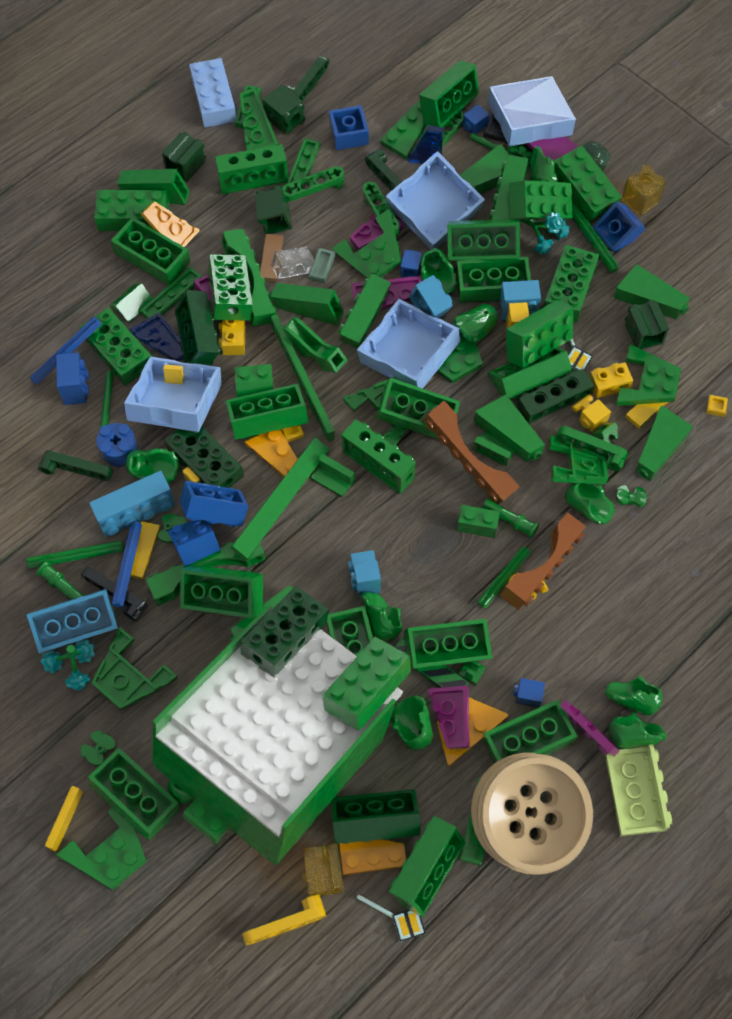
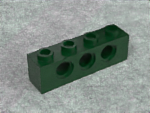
[517,369,594,424]

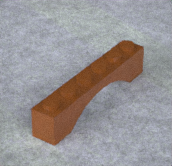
[423,401,520,505]
[499,512,586,610]

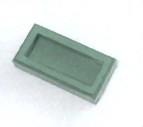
[308,248,336,283]

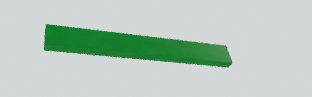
[271,314,335,442]
[231,437,329,560]

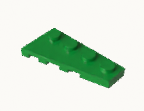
[240,88,279,151]
[380,100,425,160]

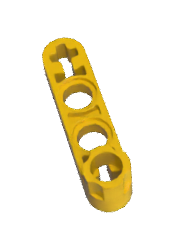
[242,894,326,945]

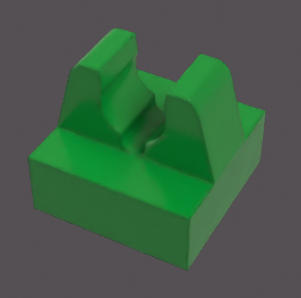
[592,422,619,443]
[459,661,486,686]

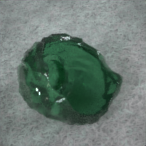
[582,141,610,171]

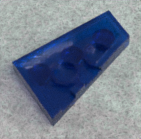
[408,125,444,164]
[129,312,184,361]

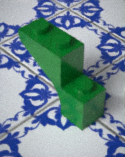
[283,317,348,373]

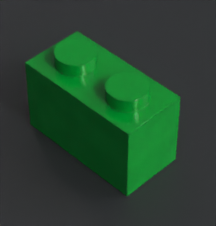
[457,505,500,538]

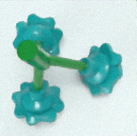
[522,212,569,255]
[40,640,95,691]

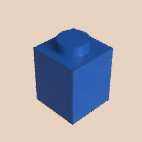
[462,104,489,134]
[400,250,422,278]
[513,678,545,708]

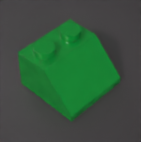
[235,364,274,397]

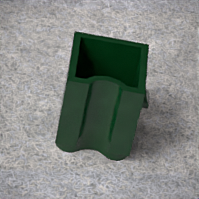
[262,85,306,134]
[162,132,207,182]
[255,186,292,234]
[624,300,669,350]

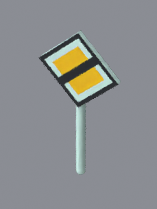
[568,339,594,371]
[357,895,426,942]

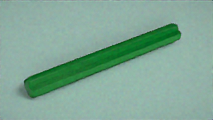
[572,204,619,273]
[26,540,123,569]

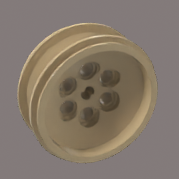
[471,753,593,875]

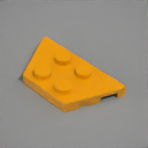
[436,698,509,767]

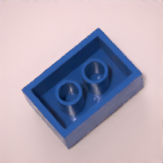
[179,481,248,527]

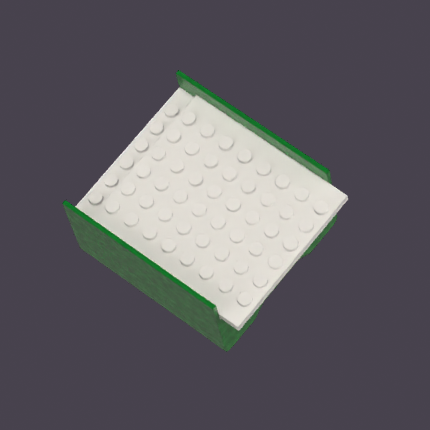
[152,605,403,865]

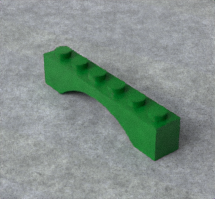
[221,229,276,327]
[146,542,266,606]

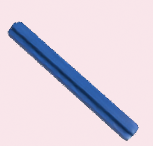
[30,317,101,384]
[112,521,142,608]

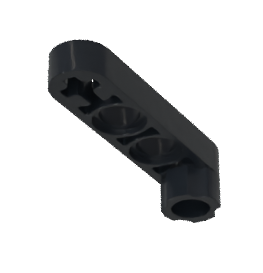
[81,567,149,622]

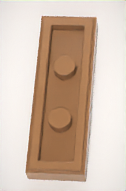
[260,234,284,282]

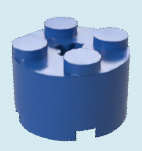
[96,423,138,467]

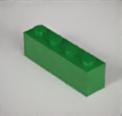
[338,274,391,349]

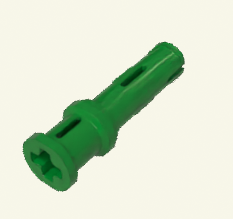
[482,499,539,539]
[37,562,84,600]

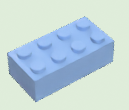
[189,58,236,128]

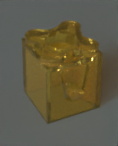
[622,164,666,216]
[302,844,344,896]

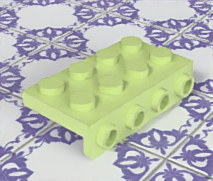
[605,744,672,836]

